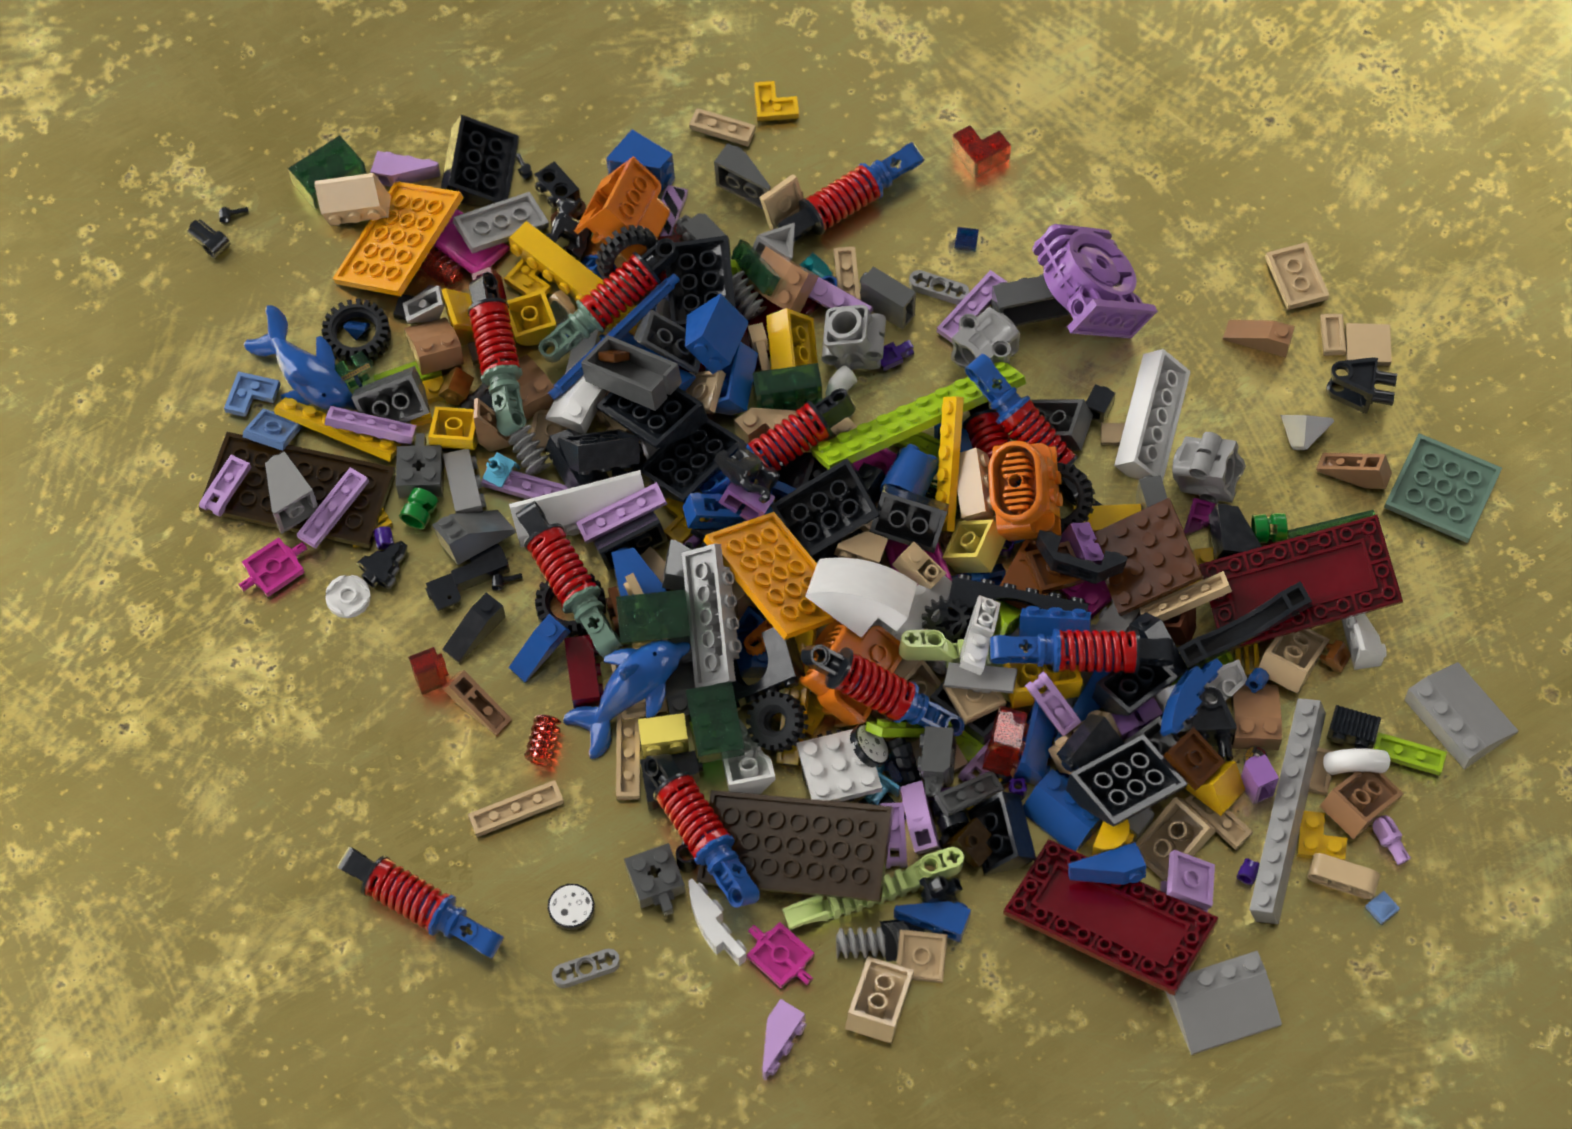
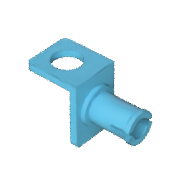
[483,452,521,488]
[865,753,900,805]

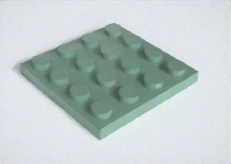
[1384,433,1502,543]

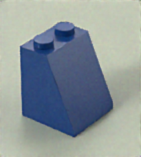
[606,129,675,192]
[685,293,749,375]
[611,548,668,619]

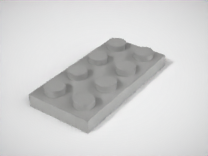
[453,192,549,253]

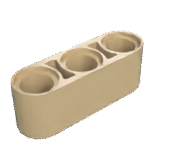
[1307,853,1380,899]

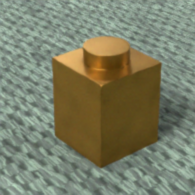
[438,367,474,406]

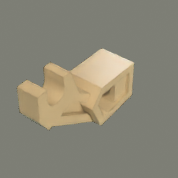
[748,323,772,383]

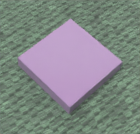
[1167,849,1215,910]

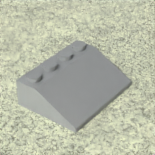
[1404,662,1518,770]
[1166,951,1282,1055]

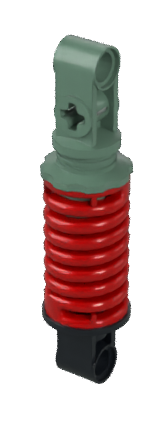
[539,238,679,363]
[467,272,526,436]
[515,501,623,658]

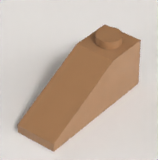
[1223,320,1295,358]
[474,398,513,452]
[1316,453,1392,489]
[442,670,512,735]

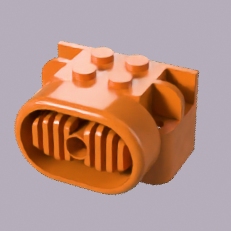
[574,156,670,261]
[988,441,1063,541]
[799,619,902,728]

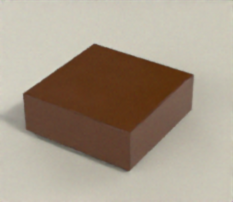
[598,349,630,363]

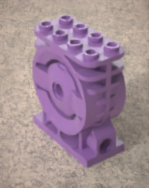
[1032,224,1158,339]

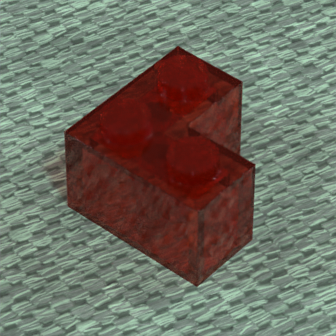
[952,125,1011,178]
[982,706,1029,777]

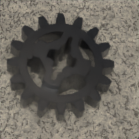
[921,595,971,643]

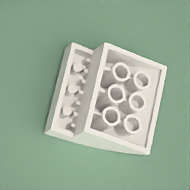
[805,558,917,638]

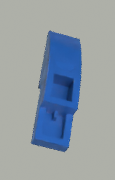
[1160,659,1223,737]

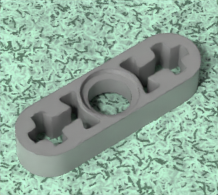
[909,270,969,305]
[552,949,620,988]

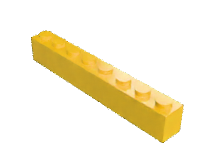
[509,221,643,336]

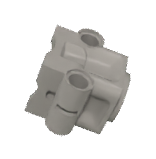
[821,305,886,370]
[951,307,1020,368]
[1172,432,1246,504]

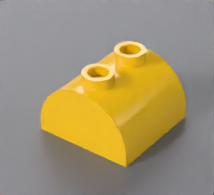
[507,289,557,346]
[428,406,478,450]
[1092,819,1134,856]

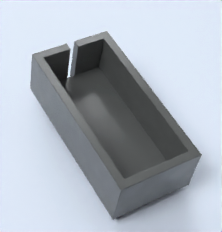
[991,274,1071,326]
[581,335,682,411]

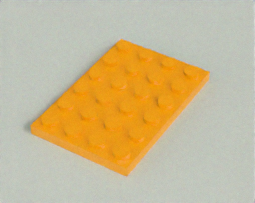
[332,181,464,296]
[703,512,835,640]

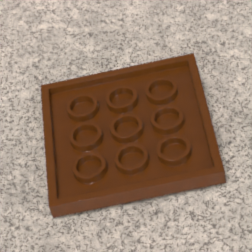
[1094,498,1204,616]

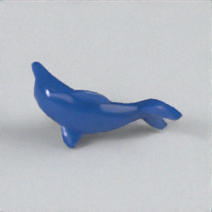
[244,305,357,410]
[563,640,691,759]

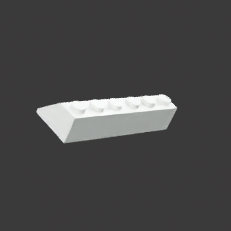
[1114,349,1191,481]
[509,470,645,547]

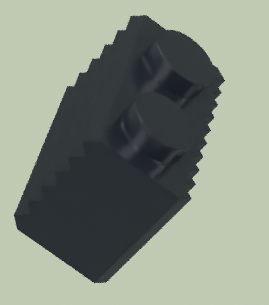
[1327,705,1381,749]

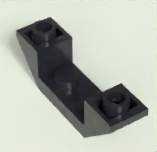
[1036,530,1128,584]

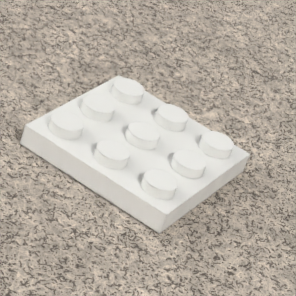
[796,729,882,802]

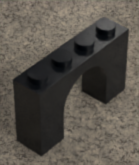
[712,627,806,713]

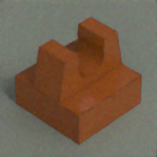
[1319,640,1351,673]

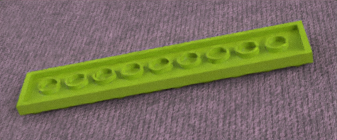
[811,361,1026,470]

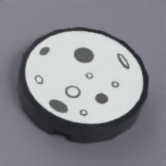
[850,723,890,768]
[547,883,595,931]

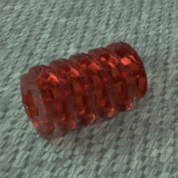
[420,247,463,290]
[524,714,562,767]

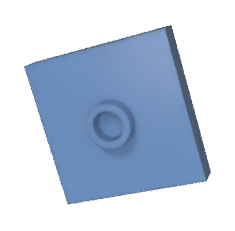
[243,408,302,450]

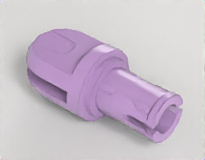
[1373,815,1411,865]

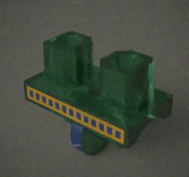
[335,351,375,388]

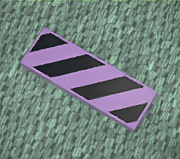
[658,185,688,240]

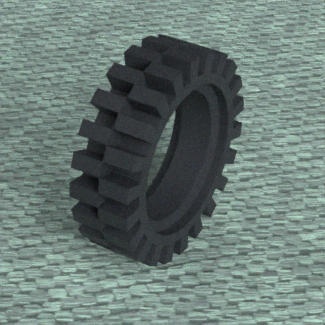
[596,225,664,288]
[321,299,391,366]
[1057,463,1096,534]
[535,574,606,638]

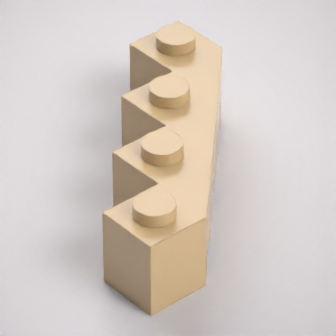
[734,408,857,451]

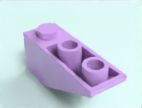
[370,151,441,187]
[900,781,941,855]
[762,999,807,1080]

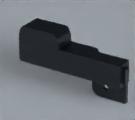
[425,543,510,611]

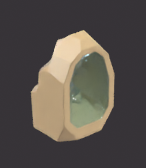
[548,290,575,323]

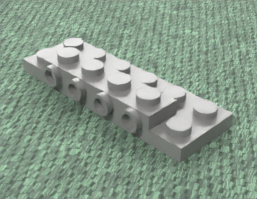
[682,544,742,689]

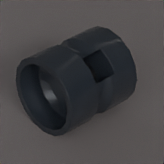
[930,800,969,835]

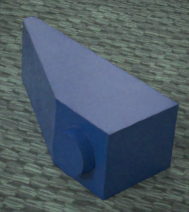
[509,614,571,683]
[1068,842,1146,885]
[894,901,971,942]

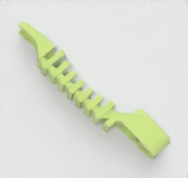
[899,630,1003,668]
[782,847,964,930]

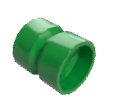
[399,487,439,530]
[1251,513,1288,543]

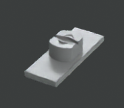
[944,662,1018,693]

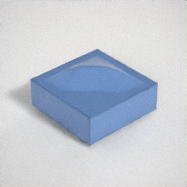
[1365,891,1400,925]

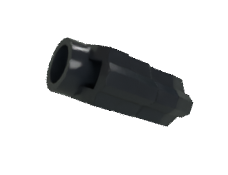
[356,541,408,590]
[887,737,922,786]

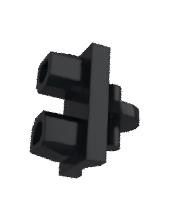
[919,876,963,903]

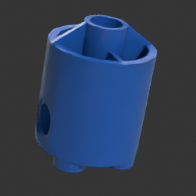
[880,444,939,496]

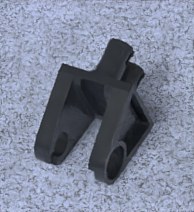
[1326,357,1398,413]
[1191,687,1237,761]

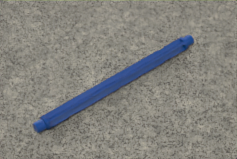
[548,273,680,400]

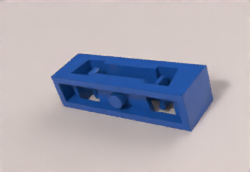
[682,493,774,530]

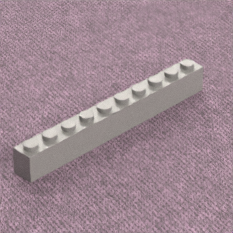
[1249,698,1326,924]

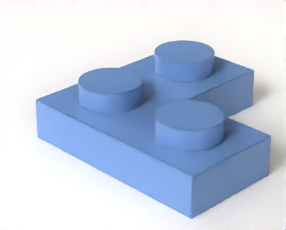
[224,371,281,417]

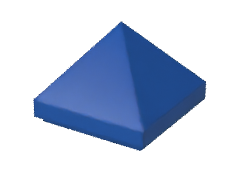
[344,321,370,340]

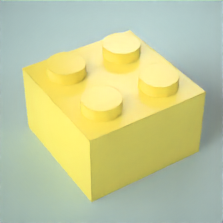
[942,520,1006,573]
[638,713,689,759]

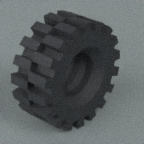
[746,692,808,752]

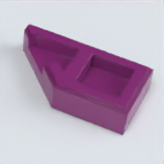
[1184,498,1215,537]

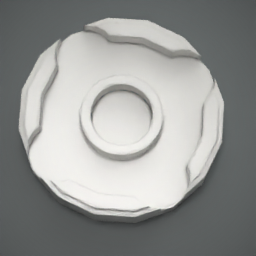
[325,575,371,618]

